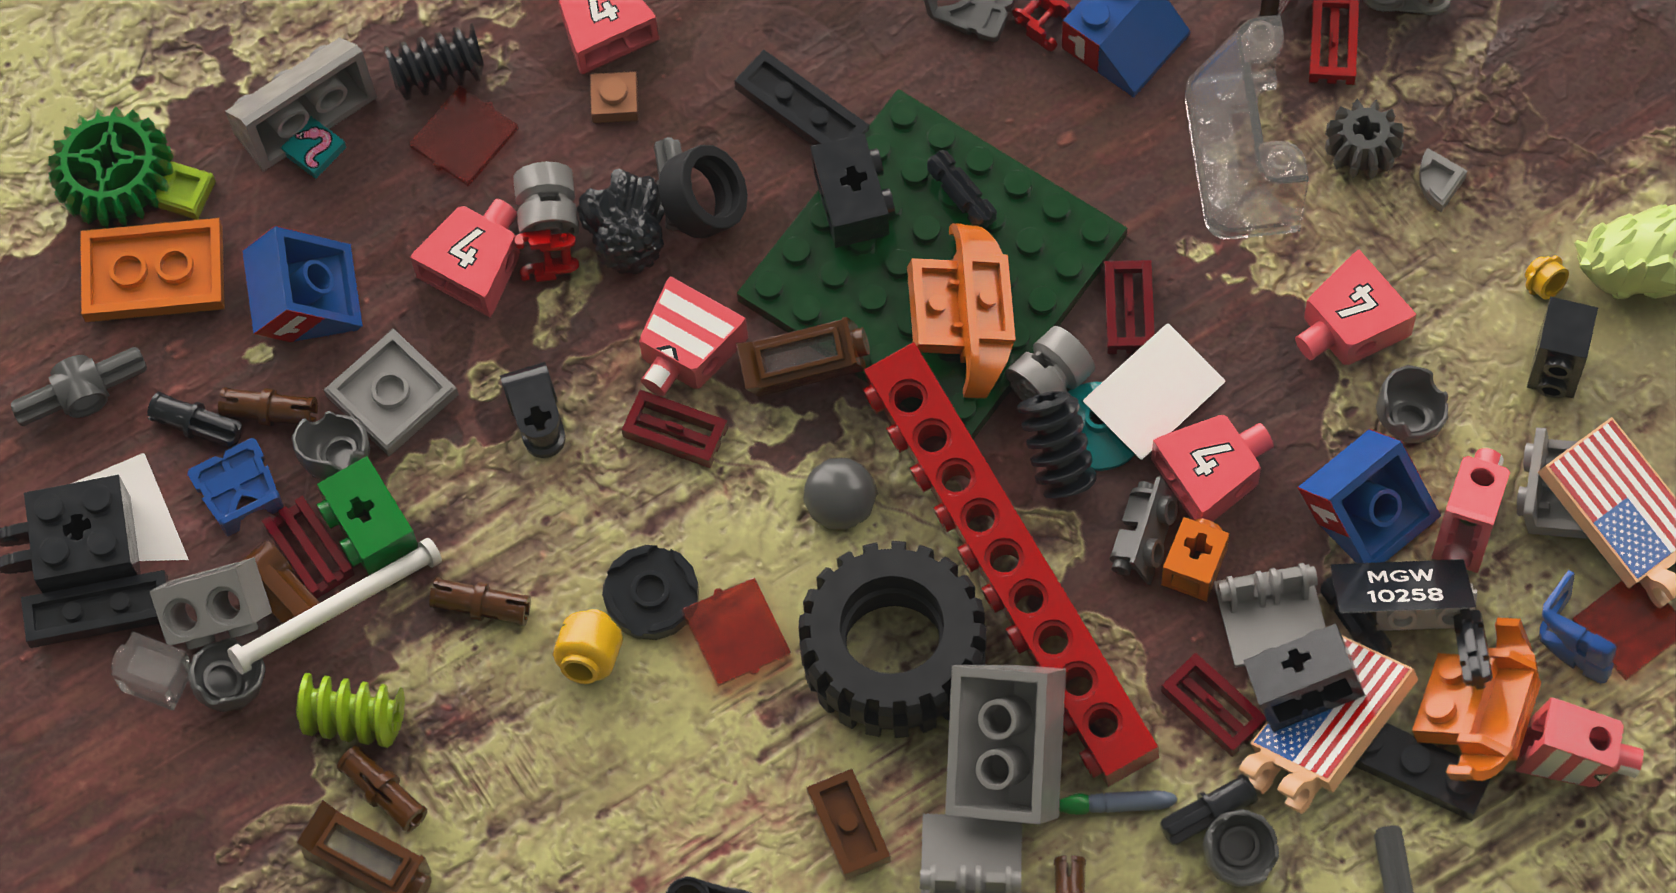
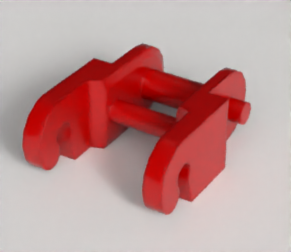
[1012,0,1071,51]
[514,229,580,282]

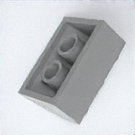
[225,37,377,172]
[945,665,1066,824]

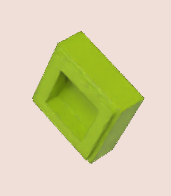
[156,161,216,220]

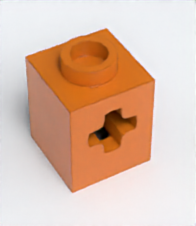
[1161,517,1230,602]

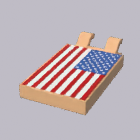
[1537,417,1676,608]
[1239,636,1419,814]

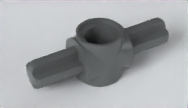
[11,347,147,426]

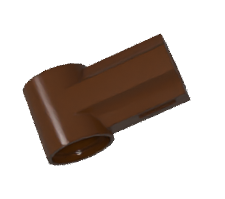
[240,539,319,625]

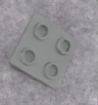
[1214,563,1326,668]
[920,814,1022,893]

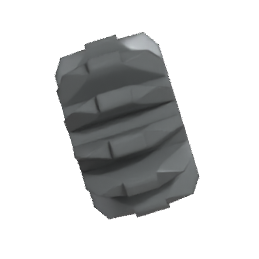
[1325,99,1404,180]

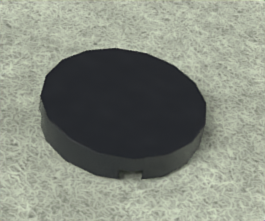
[602,545,699,640]

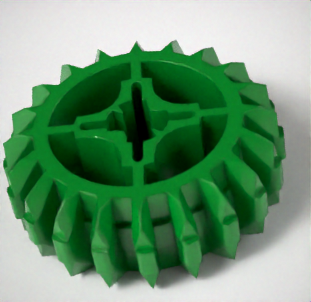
[48,106,173,228]

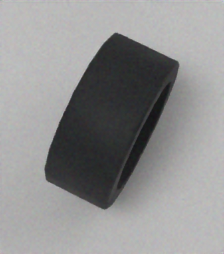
[658,145,748,238]

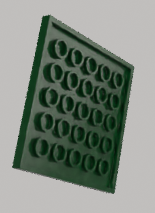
[737,89,1127,440]

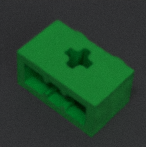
[316,456,418,576]

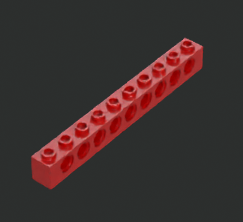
[862,342,1159,787]

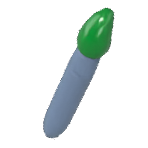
[1059,790,1178,815]

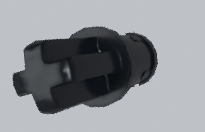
[147,391,242,447]
[1160,774,1258,845]

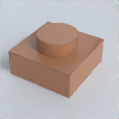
[590,72,639,123]

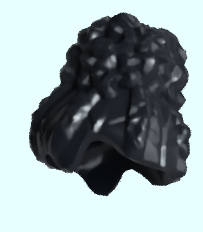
[577,168,665,275]

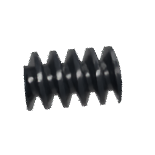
[384,23,484,101]
[1017,391,1097,499]

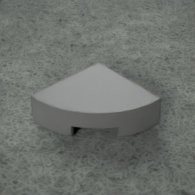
[1419,148,1467,212]

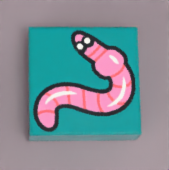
[280,116,346,179]

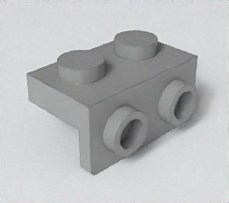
[1517,428,1587,539]

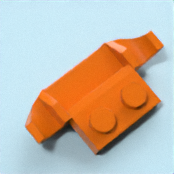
[907,223,1016,398]
[1412,618,1541,782]

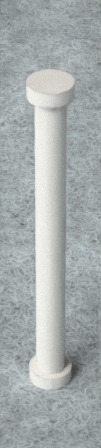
[228,538,442,675]

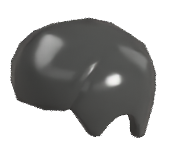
[1376,365,1448,443]
[292,411,371,480]
[803,458,878,530]
[188,638,266,712]
[1203,809,1279,887]

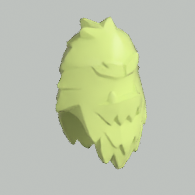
[1575,204,1676,299]

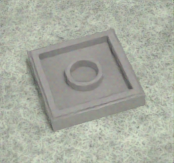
[324,329,459,456]

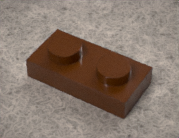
[806,769,891,881]

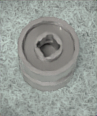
[513,161,579,245]
[1005,326,1095,401]

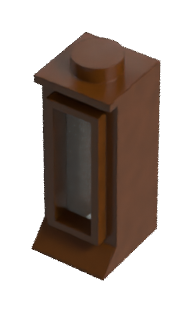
[736,317,870,397]
[296,800,432,893]

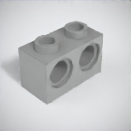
[149,558,272,649]

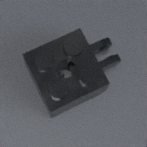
[0,474,141,593]

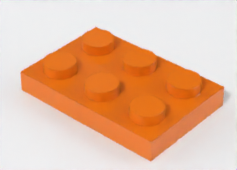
[81,218,225,322]

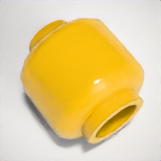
[553,609,623,684]

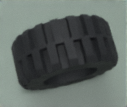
[798,541,986,738]

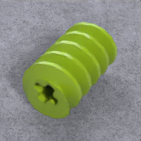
[296,673,405,748]

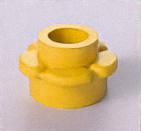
[1525,255,1569,300]

